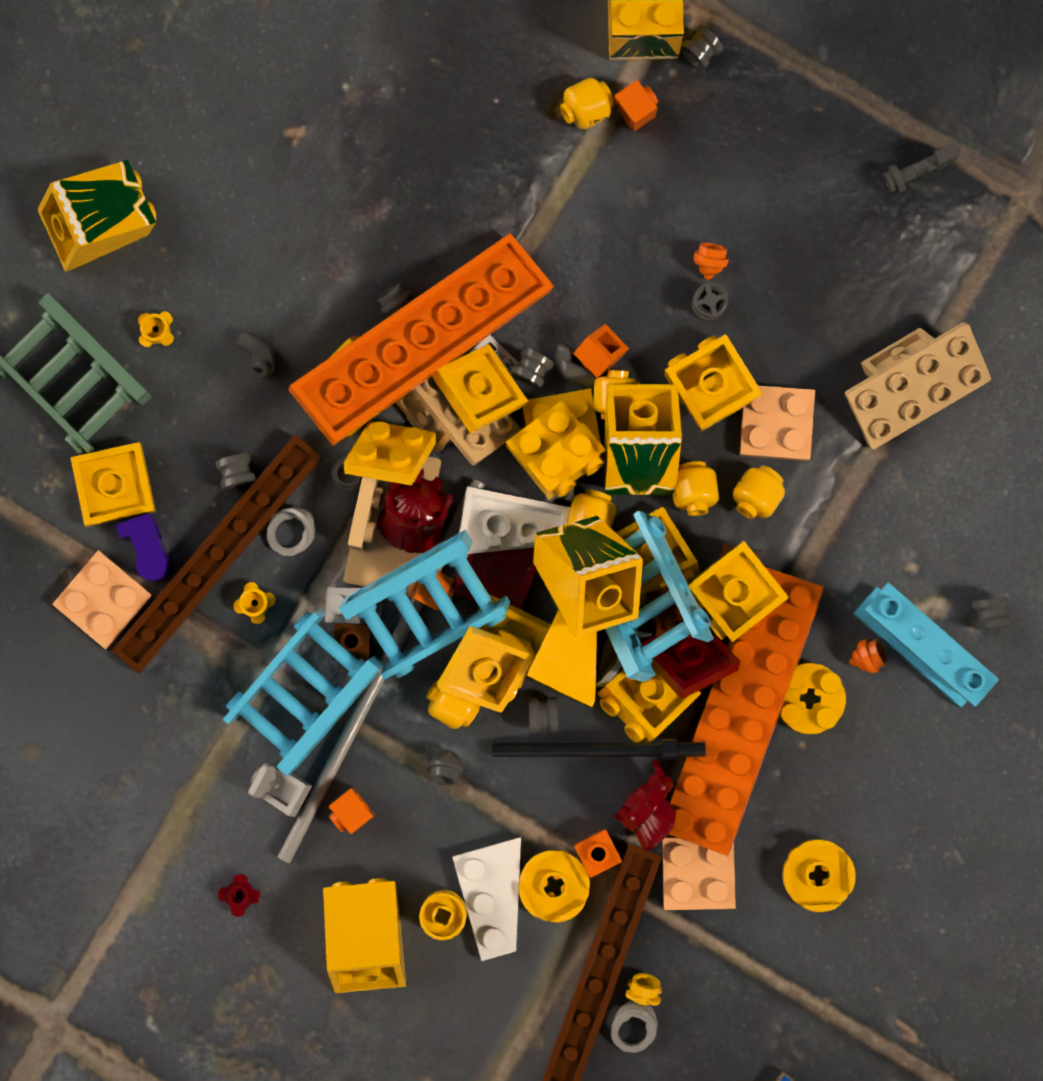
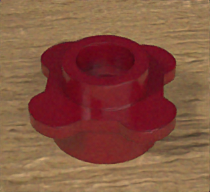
[218,874,261,917]

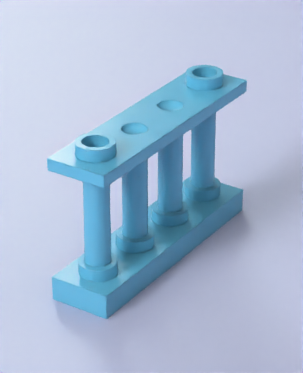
[605,511,714,682]
[339,530,510,680]
[853,582,999,708]
[223,609,385,776]

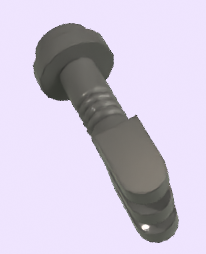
[883,144,961,193]

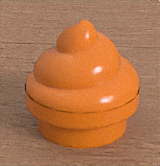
[693,242,729,280]
[849,638,888,674]

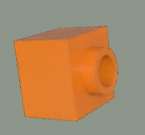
[614,80,658,132]
[573,324,629,378]
[408,570,455,611]
[329,787,375,834]
[573,828,622,878]

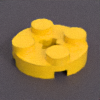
[779,663,846,734]
[782,839,856,912]
[519,850,590,923]

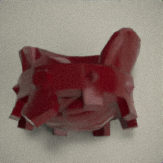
[377,468,453,554]
[613,759,676,851]

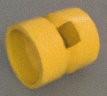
[419,889,468,940]

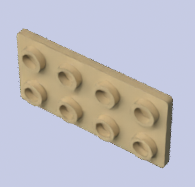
[845,322,991,449]
[395,355,521,466]
[343,457,441,596]

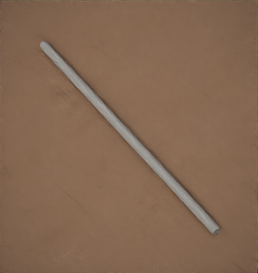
[277,479,485,863]

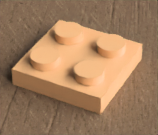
[739,386,815,461]
[52,550,154,650]
[662,837,736,910]

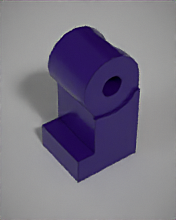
[116,513,171,582]

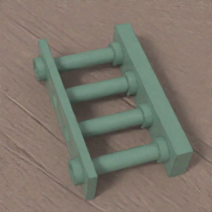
[0,293,152,454]

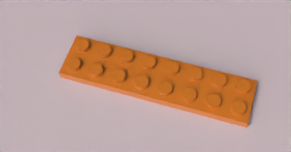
[289,233,554,446]
[668,567,825,857]

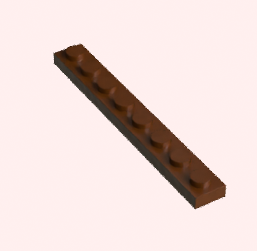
[112,434,323,674]
[541,843,662,1081]

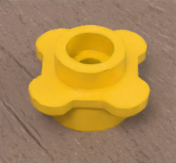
[138,311,174,347]
[234,582,276,624]
[626,973,662,1006]

